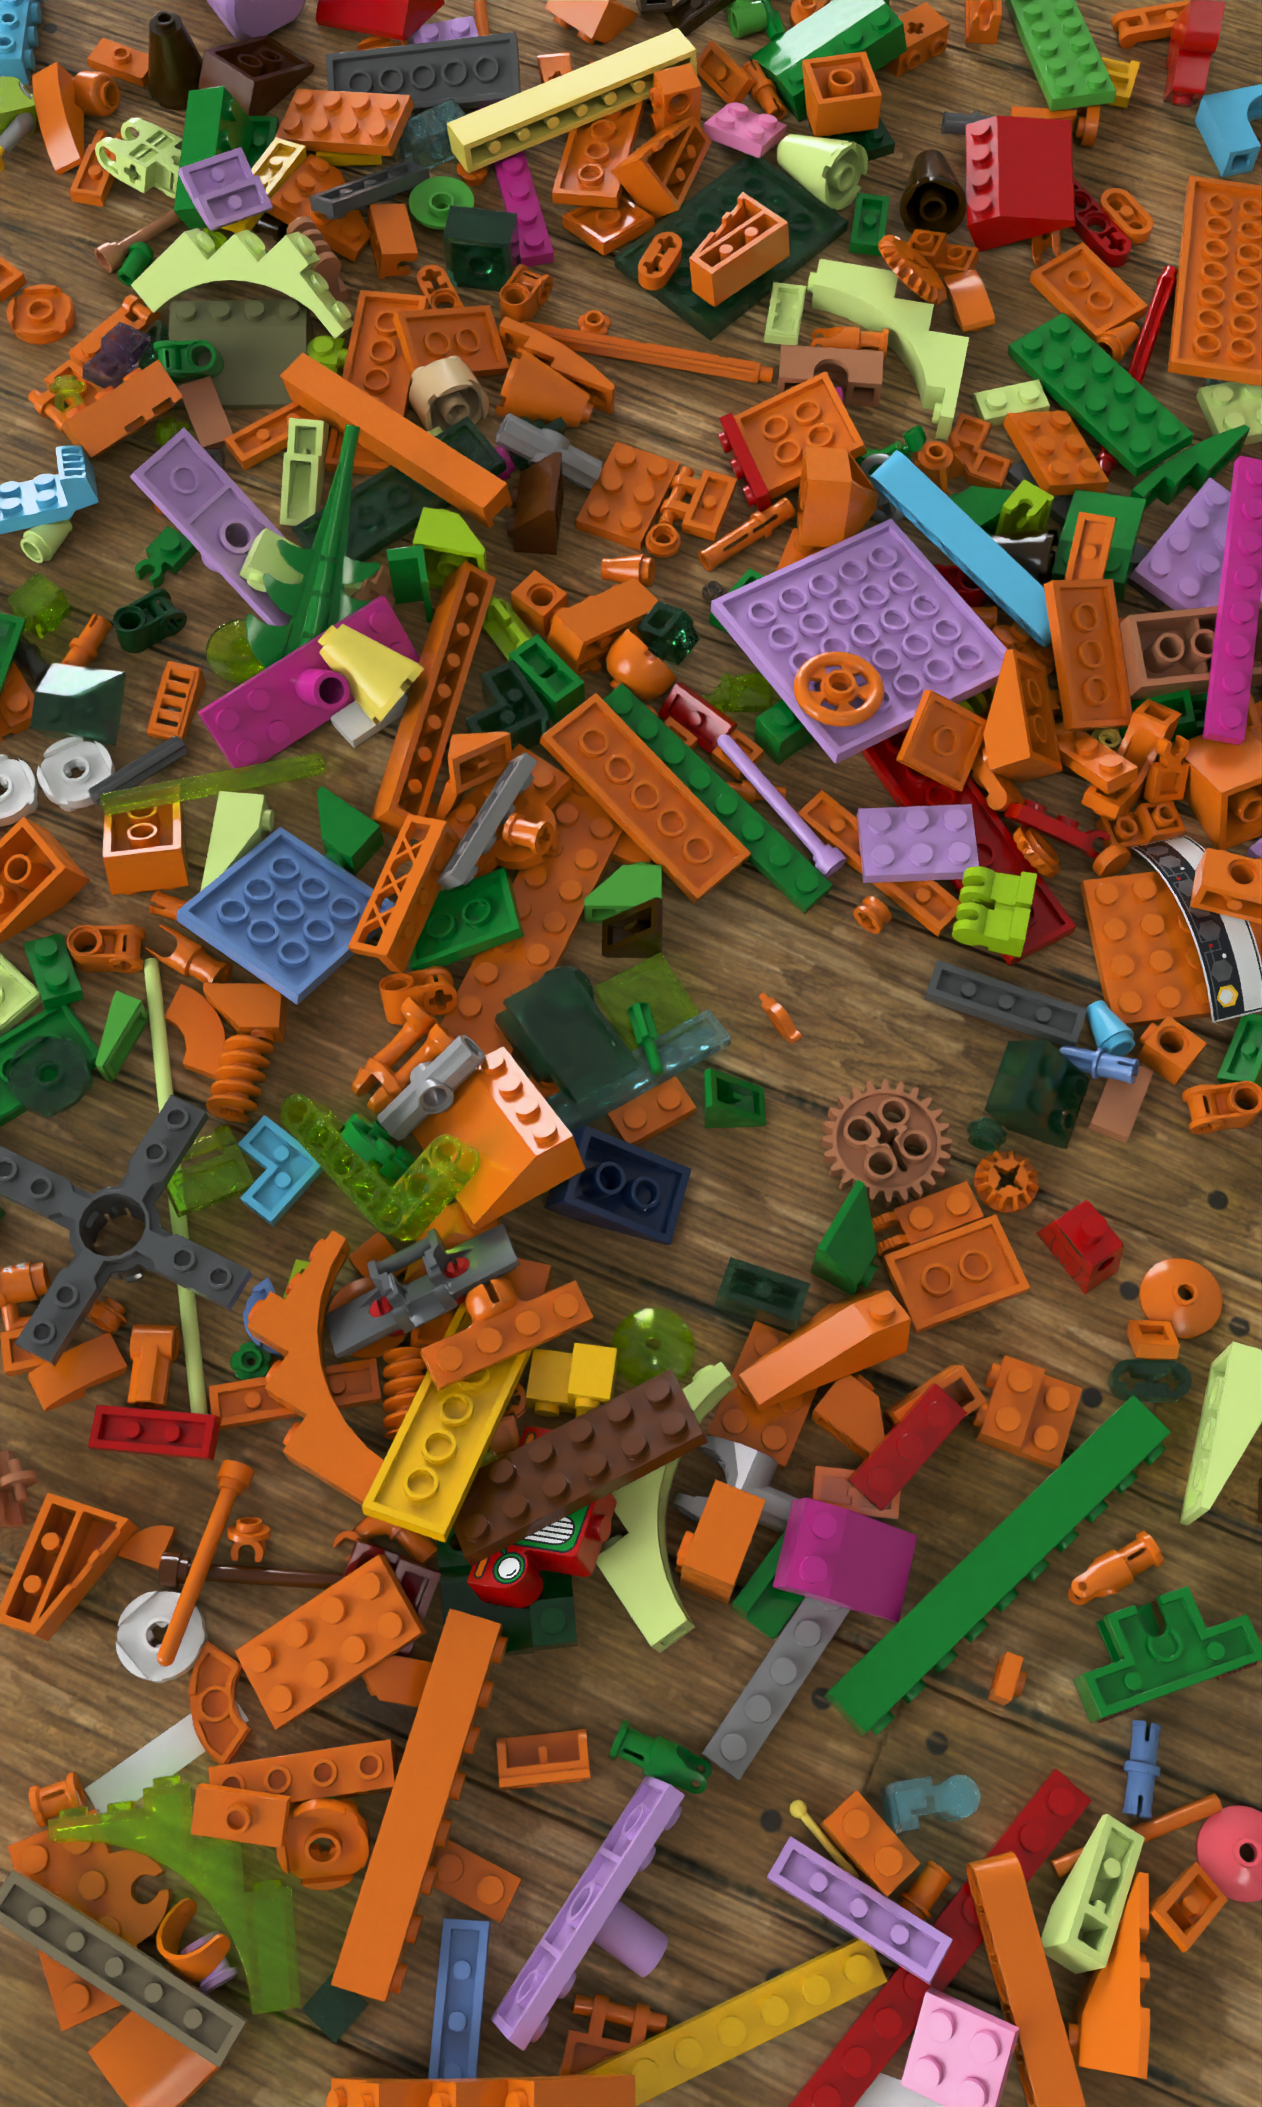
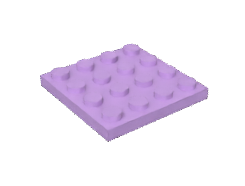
[1129,478,1262,610]

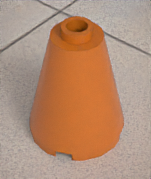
[495,348,594,429]

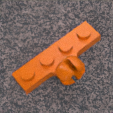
[420,1277,594,1391]

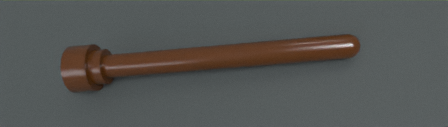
[159,1551,343,1590]

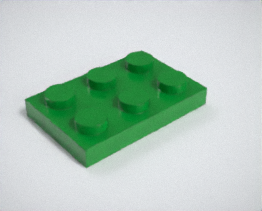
[409,867,524,971]

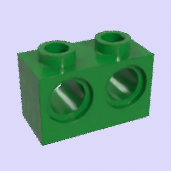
[509,634,585,724]

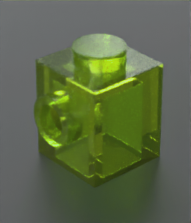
[6,571,72,639]

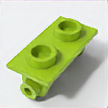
[482,596,534,662]

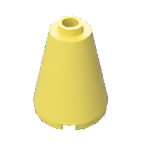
[318,624,424,725]

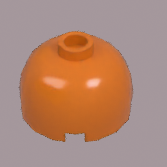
[606,629,677,702]

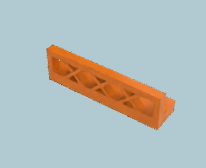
[348,814,461,973]

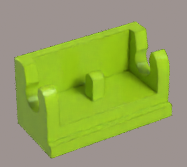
[995,480,1054,535]

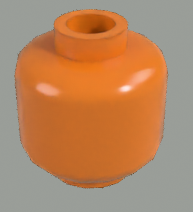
[73,71,120,117]

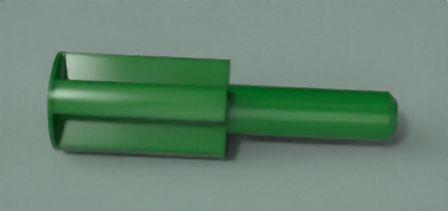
[760,0,787,42]
[627,1002,664,1076]

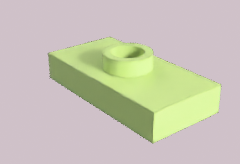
[764,282,807,345]

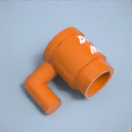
[0,1261,51,1331]

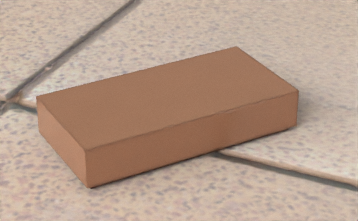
[177,376,233,452]
[1088,1065,1154,1143]

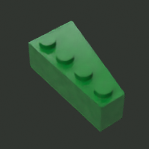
[174,86,256,230]

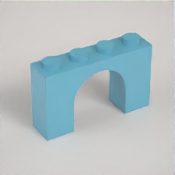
[1195,84,1262,178]

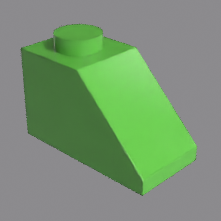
[584,862,662,923]

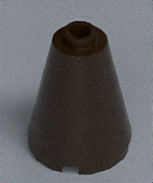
[148,11,203,111]
[900,149,966,235]
[989,528,1060,587]

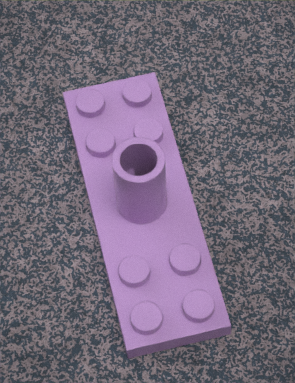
[130,428,291,626]
[490,1776,685,2051]

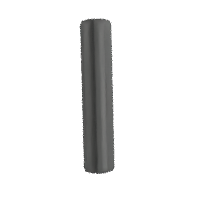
[88,736,188,807]

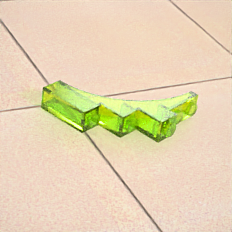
[48,1775,301,2015]

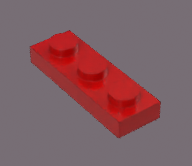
[717,412,772,512]
[847,1383,967,1511]
[88,1405,222,1461]

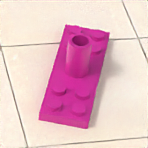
[198,596,420,777]

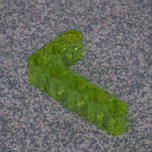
[280,1093,480,1242]

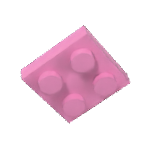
[703,102,787,159]
[901,1987,1020,2107]

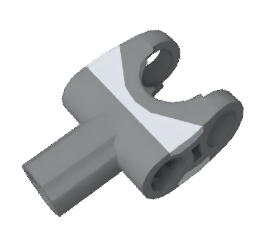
[672,1435,798,1534]

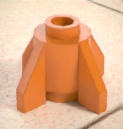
[913,441,965,497]

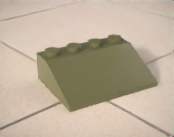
[169,299,313,410]

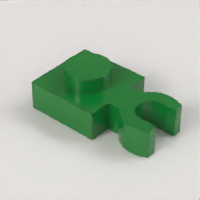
[135,526,198,589]

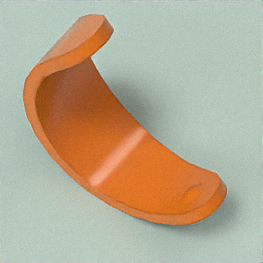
[156,1897,231,1983]

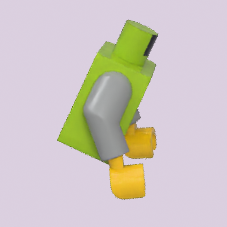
[0,76,37,172]

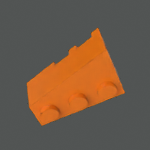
[611,116,712,219]
[675,1479,766,1606]
[0,1493,140,1641]

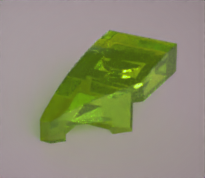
[701,672,772,712]

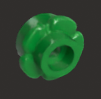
[230,1342,272,1381]

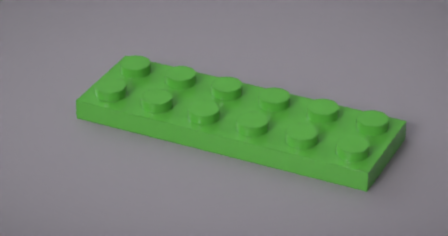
[1005,0,1116,111]

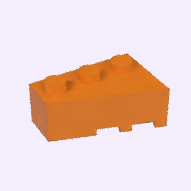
[689,192,790,307]
[61,359,183,461]
[546,578,663,677]

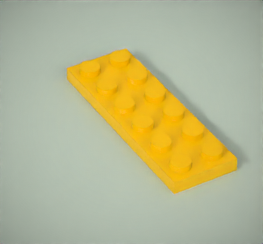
[362,1302,533,1543]

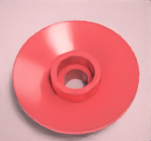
[1196,1805,1262,1902]

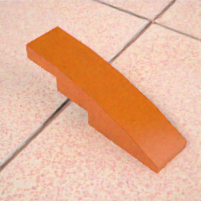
[499,316,615,414]

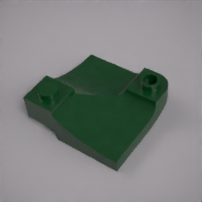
[437,1527,578,1656]

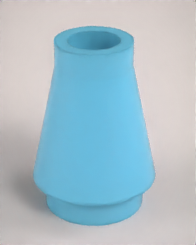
[1086,1000,1135,1057]

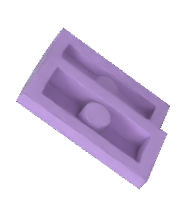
[178,147,273,231]

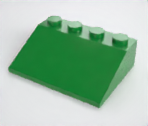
[749,0,907,122]

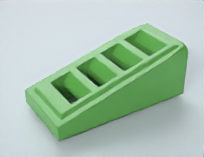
[95,991,149,1082]

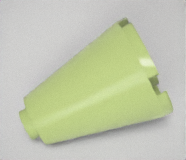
[777,134,868,210]

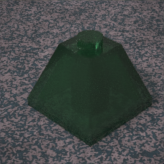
[30,663,126,746]

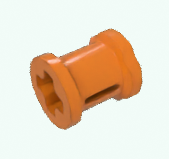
[503,812,554,855]
[29,1771,87,1827]

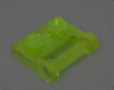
[165,1125,255,1218]

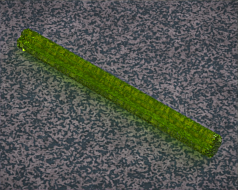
[100,753,325,816]

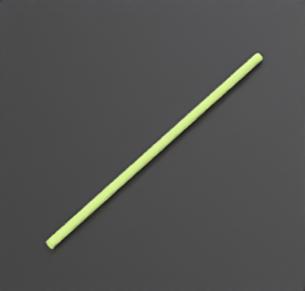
[144,958,208,1414]

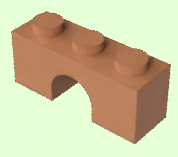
[777,345,884,407]

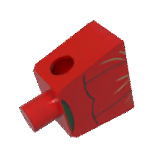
[1036,1200,1124,1295]

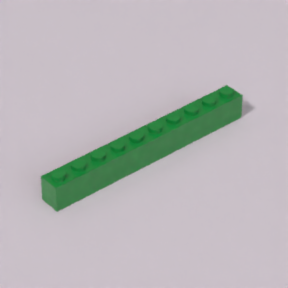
[825,1395,1171,1737]

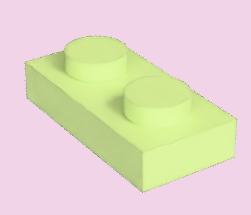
[972,379,1050,427]

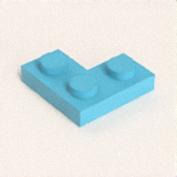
[238,1115,327,1227]

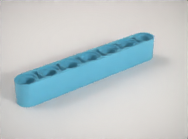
[869,450,1052,648]

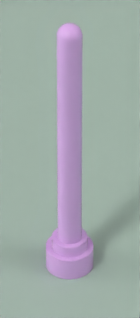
[717,734,847,878]

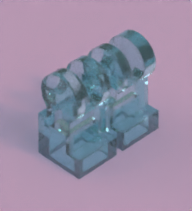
[879,1775,981,1835]

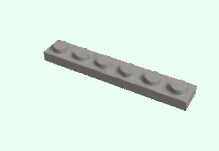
[701,1597,851,1781]

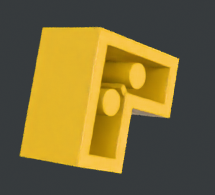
[526,1343,617,1418]

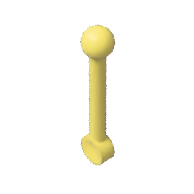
[790,1800,859,1879]

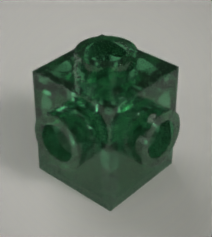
[637,601,700,666]

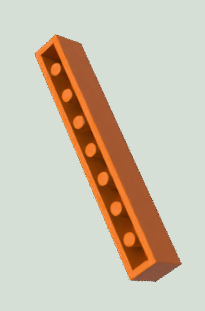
[370,561,497,838]
[331,1608,508,2002]

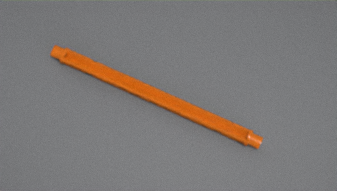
[522,320,775,384]

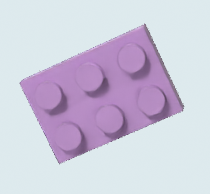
[857,804,979,883]

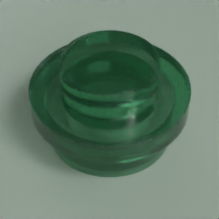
[967,1117,1008,1152]

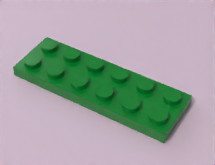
[1008,313,1193,478]

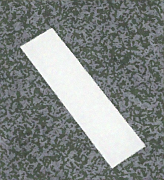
[84,1700,249,1823]

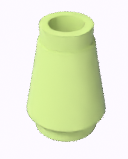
[20,519,73,563]

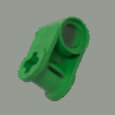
[153,339,224,383]

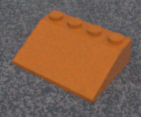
[411,1046,585,1230]

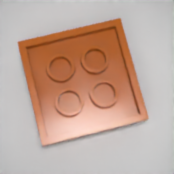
[734,371,867,499]

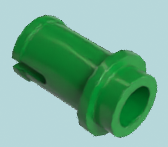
[117,241,154,287]

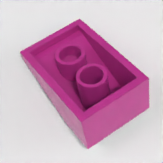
[773,1497,917,1622]

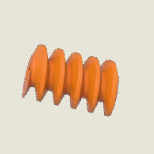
[206,1034,275,1123]
[383,1347,427,1440]

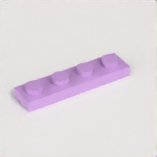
[767,1836,953,1985]

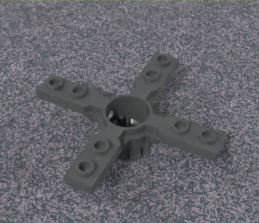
[0,1095,252,1366]

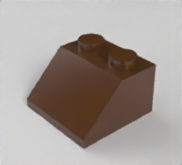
[507,452,564,555]

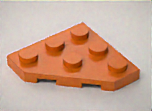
[267,154,371,262]

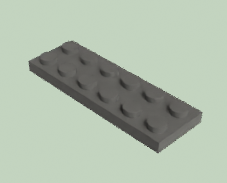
[326,32,521,115]

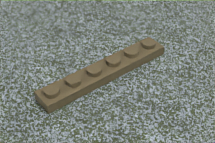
[0,1870,249,2068]

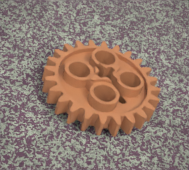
[820,1079,952,1208]

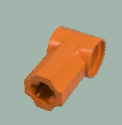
[127,1323,180,1409]

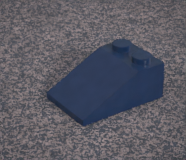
[544,1125,691,1245]

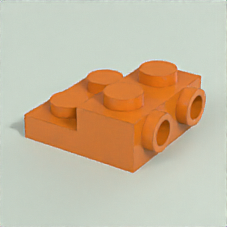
[972,1355,1083,1470]

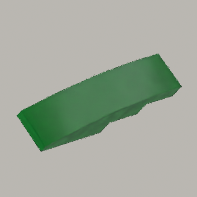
[1130,425,1250,511]

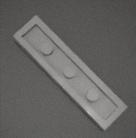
[436,752,538,890]

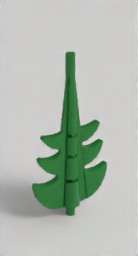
[245,424,381,688]

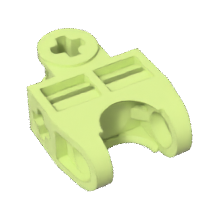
[95,118,183,199]

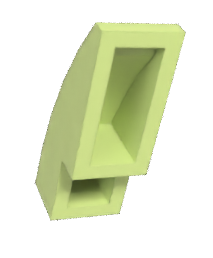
[280,418,329,528]

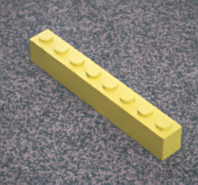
[447,28,697,173]

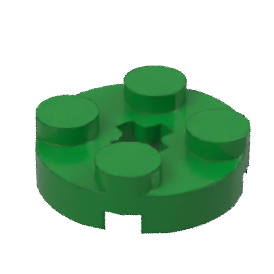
[340,1112,417,1182]

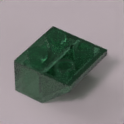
[985,1039,1090,1149]

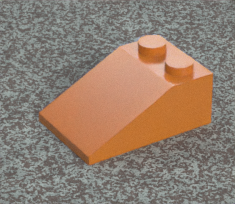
[982,648,1063,783]
[103,786,189,895]
[0,816,90,944]

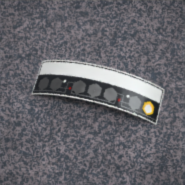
[1131,835,1262,1023]

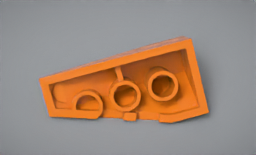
[739,1290,911,1410]
[1065,1872,1150,2079]

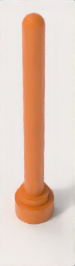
[157,1460,255,1667]

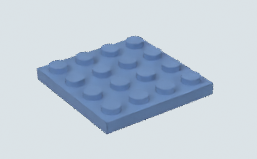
[177,827,395,1005]

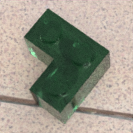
[466,660,550,750]

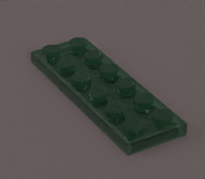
[292,416,507,562]

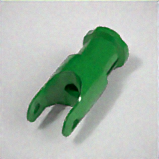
[608,1719,712,1794]

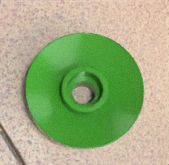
[409,176,474,229]

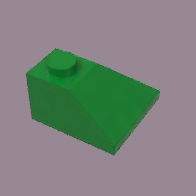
[810,1179,879,1295]

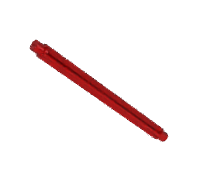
[1096,266,1178,478]

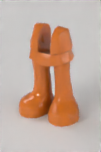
[350,996,456,1115]

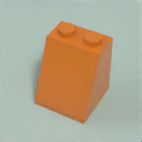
[1172,729,1262,850]

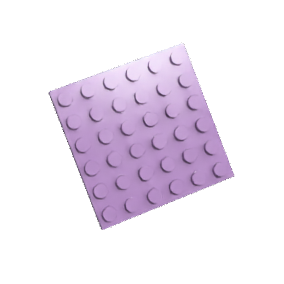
[710,518,1008,764]

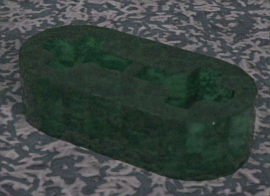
[1108,1359,1192,1403]

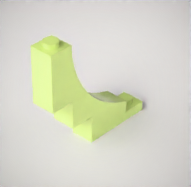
[807,259,969,441]

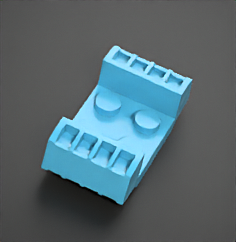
[0,445,99,534]

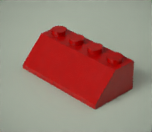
[315,0,445,41]

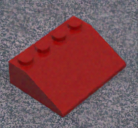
[966,115,1076,252]

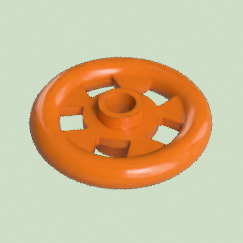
[793,651,885,727]

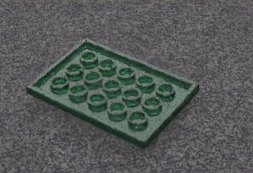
[615,154,848,341]

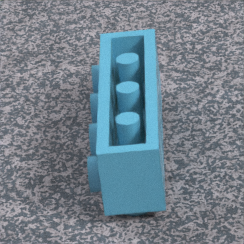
[0,0,45,85]

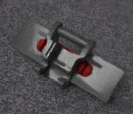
[325,1223,520,1359]

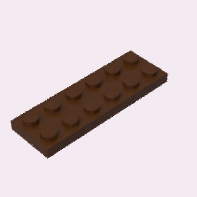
[453,1368,708,1566]

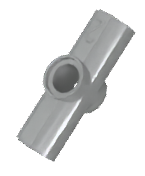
[495,413,602,491]
[377,1034,486,1141]

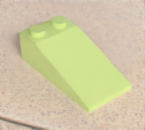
[1180,1342,1262,1526]

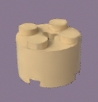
[409,356,489,442]

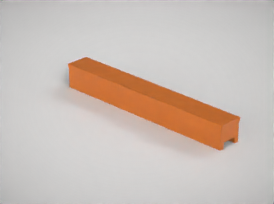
[280,352,513,529]

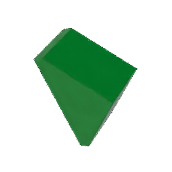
[703,1068,766,1128]

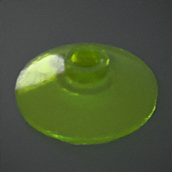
[206,619,264,683]
[612,1308,695,1386]

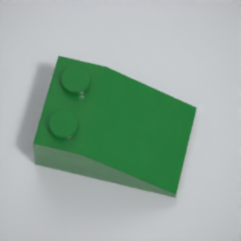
[1052,489,1146,601]

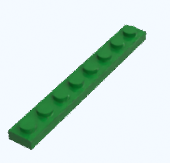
[603,683,833,914]

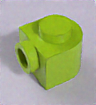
[307,335,348,377]

